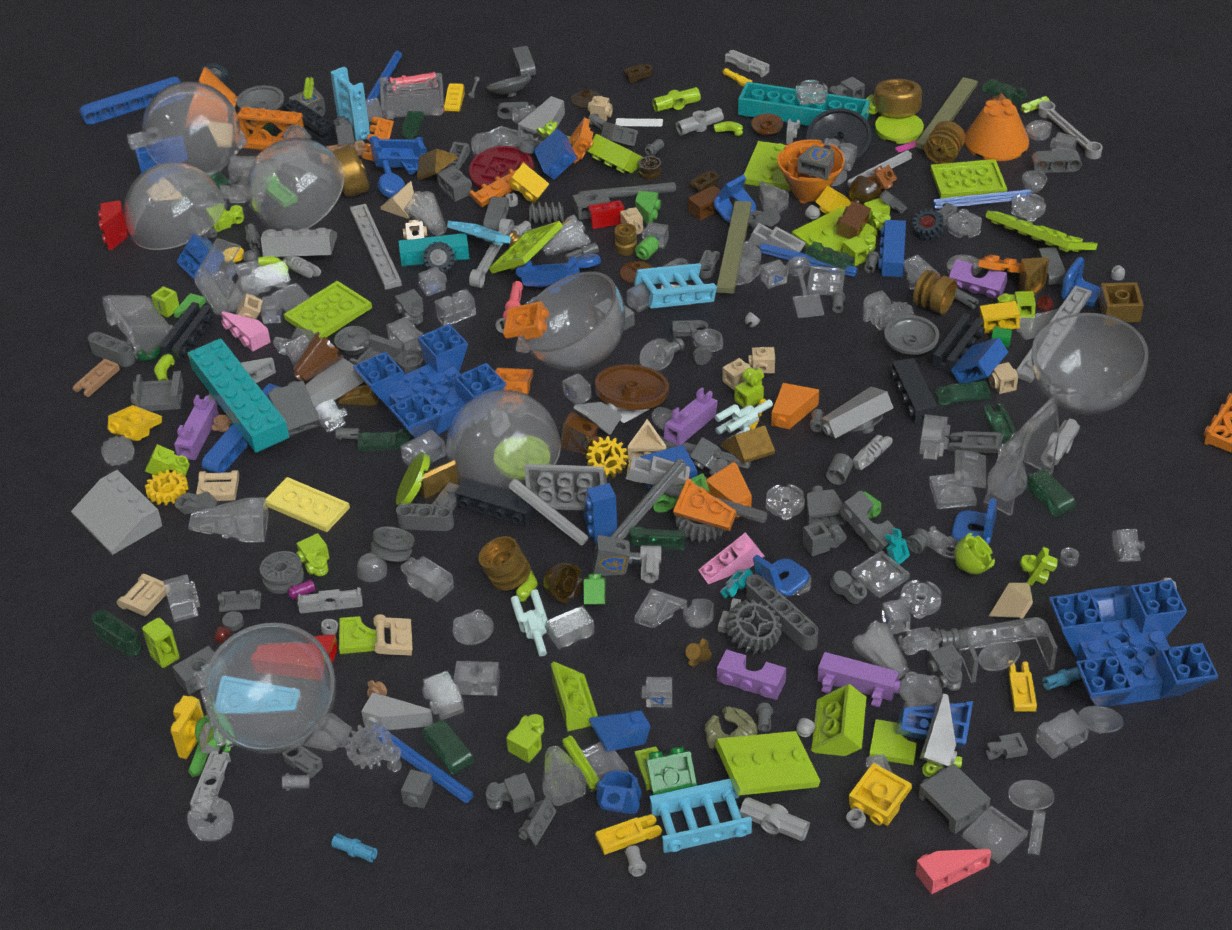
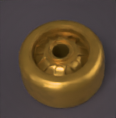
[874,79,922,118]
[330,145,370,197]

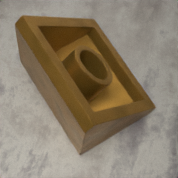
[417,149,458,180]
[1018,257,1050,296]
[721,426,775,463]
[419,461,458,499]

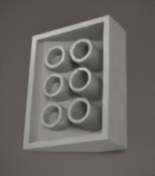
[261,228,337,257]
[524,464,607,510]
[71,470,163,555]

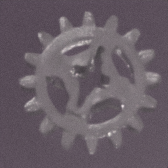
[345,722,394,769]

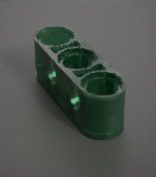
[1025,469,1075,516]
[91,610,142,656]
[422,719,474,774]

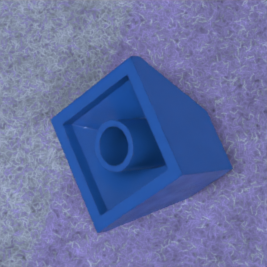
[589,710,651,752]

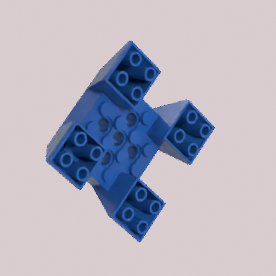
[353,324,506,443]
[1049,580,1218,708]

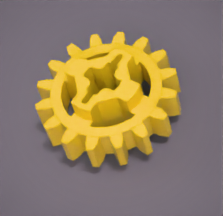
[586,436,628,478]
[145,470,189,505]

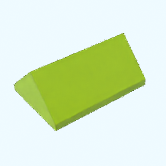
[551,661,598,731]

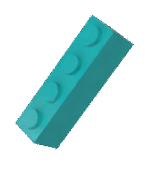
[399,233,469,266]

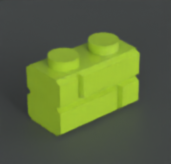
[142,618,180,668]

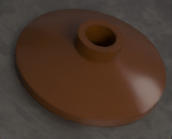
[751,114,783,135]
[620,261,653,284]

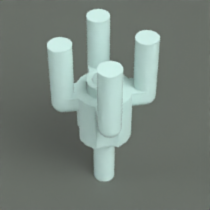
[715,399,773,439]
[511,589,548,656]

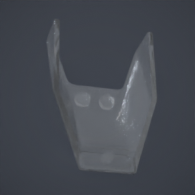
[984,396,1060,516]

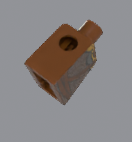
[560,412,606,455]

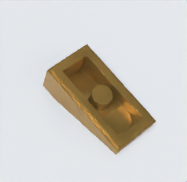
[339,385,379,405]

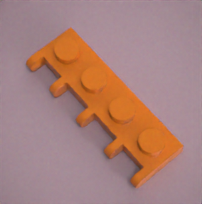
[362,117,394,162]
[469,162,526,207]

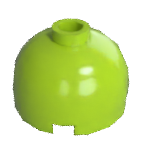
[954,533,995,575]

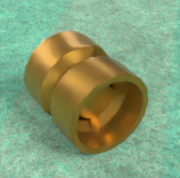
[614,223,637,256]

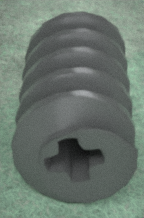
[529,202,564,224]

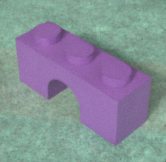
[949,259,1007,298]
[717,649,786,700]

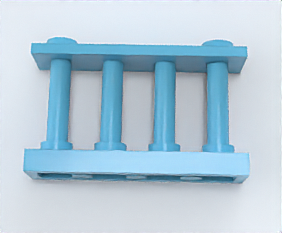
[330,67,370,141]
[634,263,717,308]
[650,779,752,853]

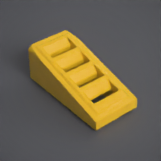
[444,84,465,112]

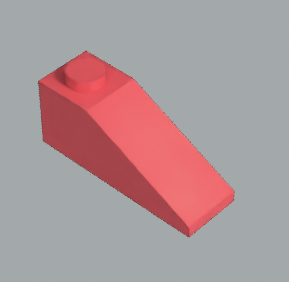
[916,849,991,894]

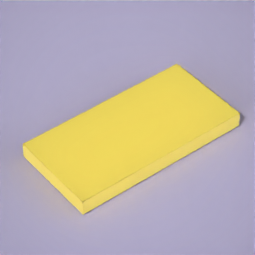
[264,477,350,532]

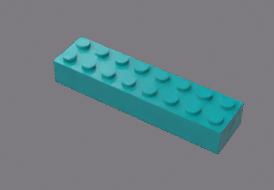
[738,82,870,126]
[188,338,289,453]

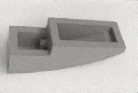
[748,223,806,252]
[626,455,690,485]

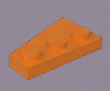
[673,477,737,531]

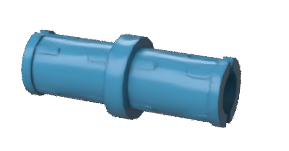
[1042,667,1082,690]
[331,833,378,862]

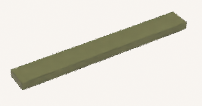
[916,77,978,150]
[717,201,752,293]

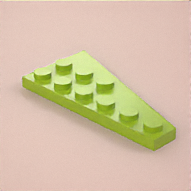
[986,211,1098,252]

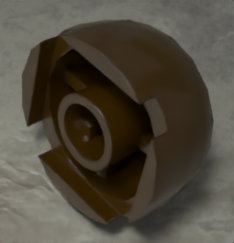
[849,175,882,205]
[543,562,583,604]

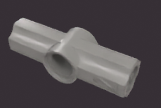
[676,107,724,135]
[1042,419,1080,467]
[740,797,810,841]

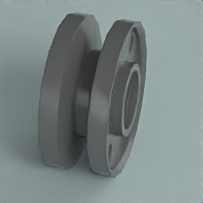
[370,526,415,562]
[260,551,305,594]

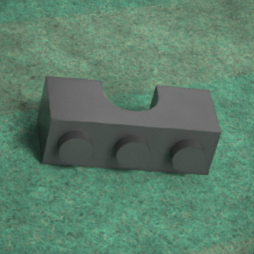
[839,490,895,555]

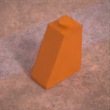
[771,383,819,429]
[707,462,752,518]

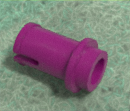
[288,579,315,600]

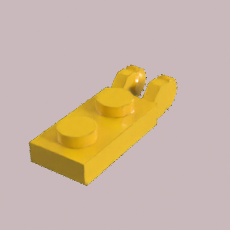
[1008,662,1037,712]
[595,814,662,855]

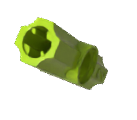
[652,87,701,112]

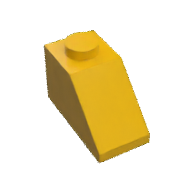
[816,186,852,214]

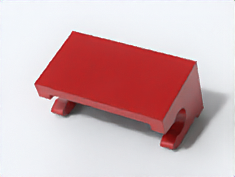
[588,200,624,229]

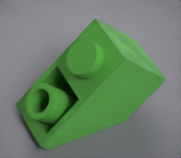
[635,191,661,226]
[584,574,606,604]

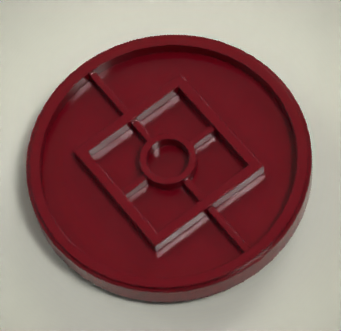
[469,146,534,193]

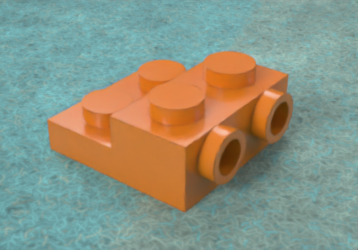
[569,117,594,164]
[503,301,549,340]
[495,368,533,398]

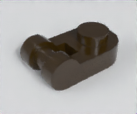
[624,64,653,83]
[689,171,718,193]

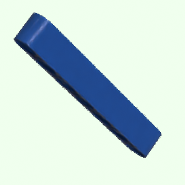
[79,77,185,124]
[202,383,282,473]

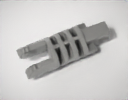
[283,256,321,278]
[853,435,893,470]

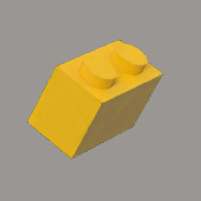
[509,163,549,203]
[980,301,1020,333]

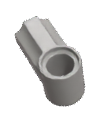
[640,545,661,583]

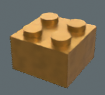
[1098,283,1144,323]

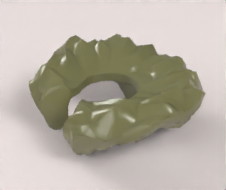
[704,706,758,749]

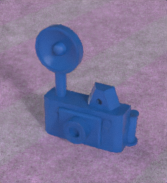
[369,136,427,198]
[516,254,601,292]

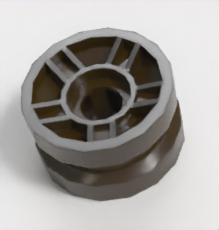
[639,156,662,180]

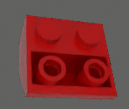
[98,200,128,250]

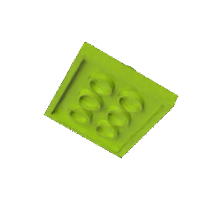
[744,141,791,191]
[930,159,1007,199]
[792,206,877,260]
[489,221,563,274]
[284,281,372,338]
[715,731,820,795]

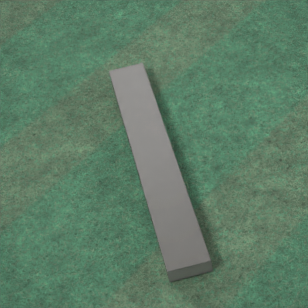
[350,204,402,290]
[1016,285,1092,383]

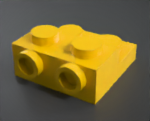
[108,405,162,441]
[171,695,204,759]
[849,763,912,826]

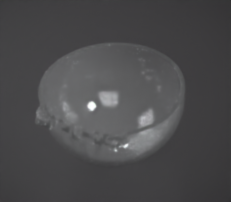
[142,81,248,182]
[247,137,344,231]
[124,162,225,250]
[516,272,625,371]
[1031,313,1149,415]
[446,389,561,491]
[194,623,337,754]

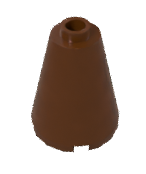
[293,331,343,382]

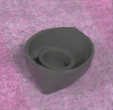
[396,349,424,374]

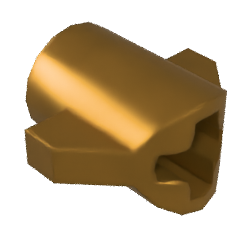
[686,638,712,667]

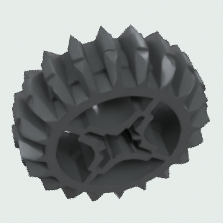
[675,515,726,543]
[725,599,782,654]

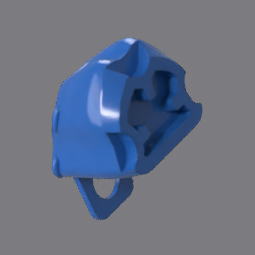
[596,770,641,814]

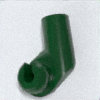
[136,345,161,362]

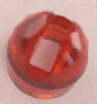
[1037,295,1053,311]
[214,626,232,644]

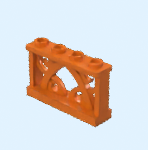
[237,107,308,154]
[1203,393,1232,452]

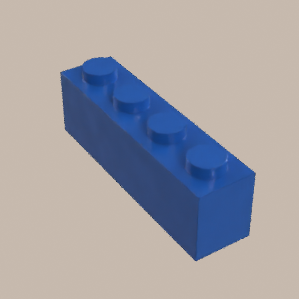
[879,220,906,277]

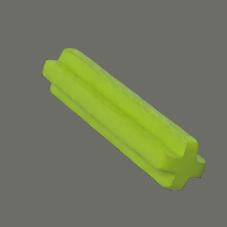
[563,736,600,790]

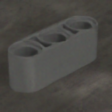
[512,46,536,76]
[1031,150,1082,173]
[484,196,509,231]
[1037,247,1066,286]
[88,332,135,367]
[396,503,454,531]

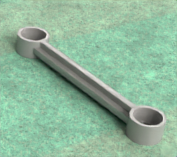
[1038,101,1103,159]
[469,218,514,288]

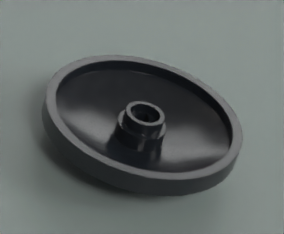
[806,108,872,166]

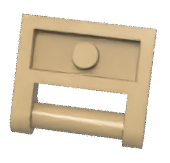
[196,470,239,501]
[116,574,171,616]
[374,614,412,656]

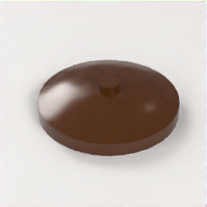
[595,364,669,410]

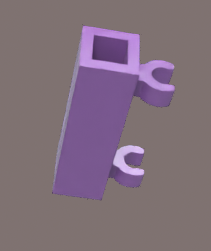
[664,388,717,446]
[174,395,219,460]
[818,652,901,707]

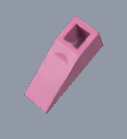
[221,311,270,351]
[698,532,764,584]

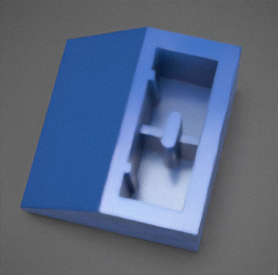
[177,234,225,279]

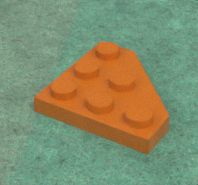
[978,254,1021,273]

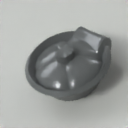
[334,326,371,355]

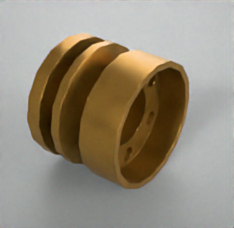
[924,121,966,164]
[913,269,957,314]
[478,536,531,591]

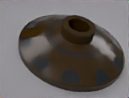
[571,89,601,109]

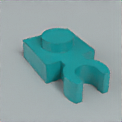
[885,528,910,566]
[720,568,753,598]

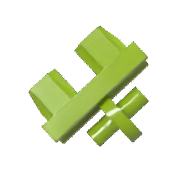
[1020,547,1058,586]

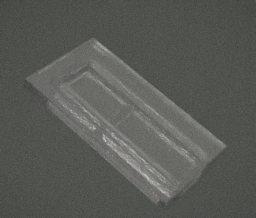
[954,450,986,488]

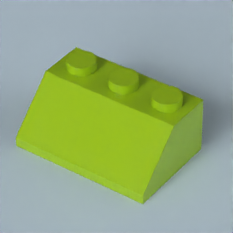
[588,134,643,173]
[811,684,866,756]

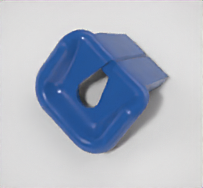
[714,175,756,223]
[1061,257,1100,307]
[951,498,996,545]
[753,555,809,596]
[1081,586,1131,622]

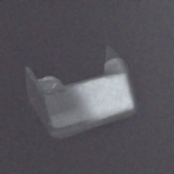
[195,238,266,316]
[958,617,1058,683]

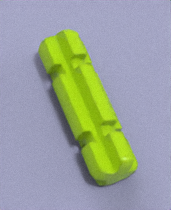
[303,77,314,100]
[1021,96,1050,113]

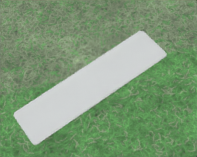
[616,118,663,126]

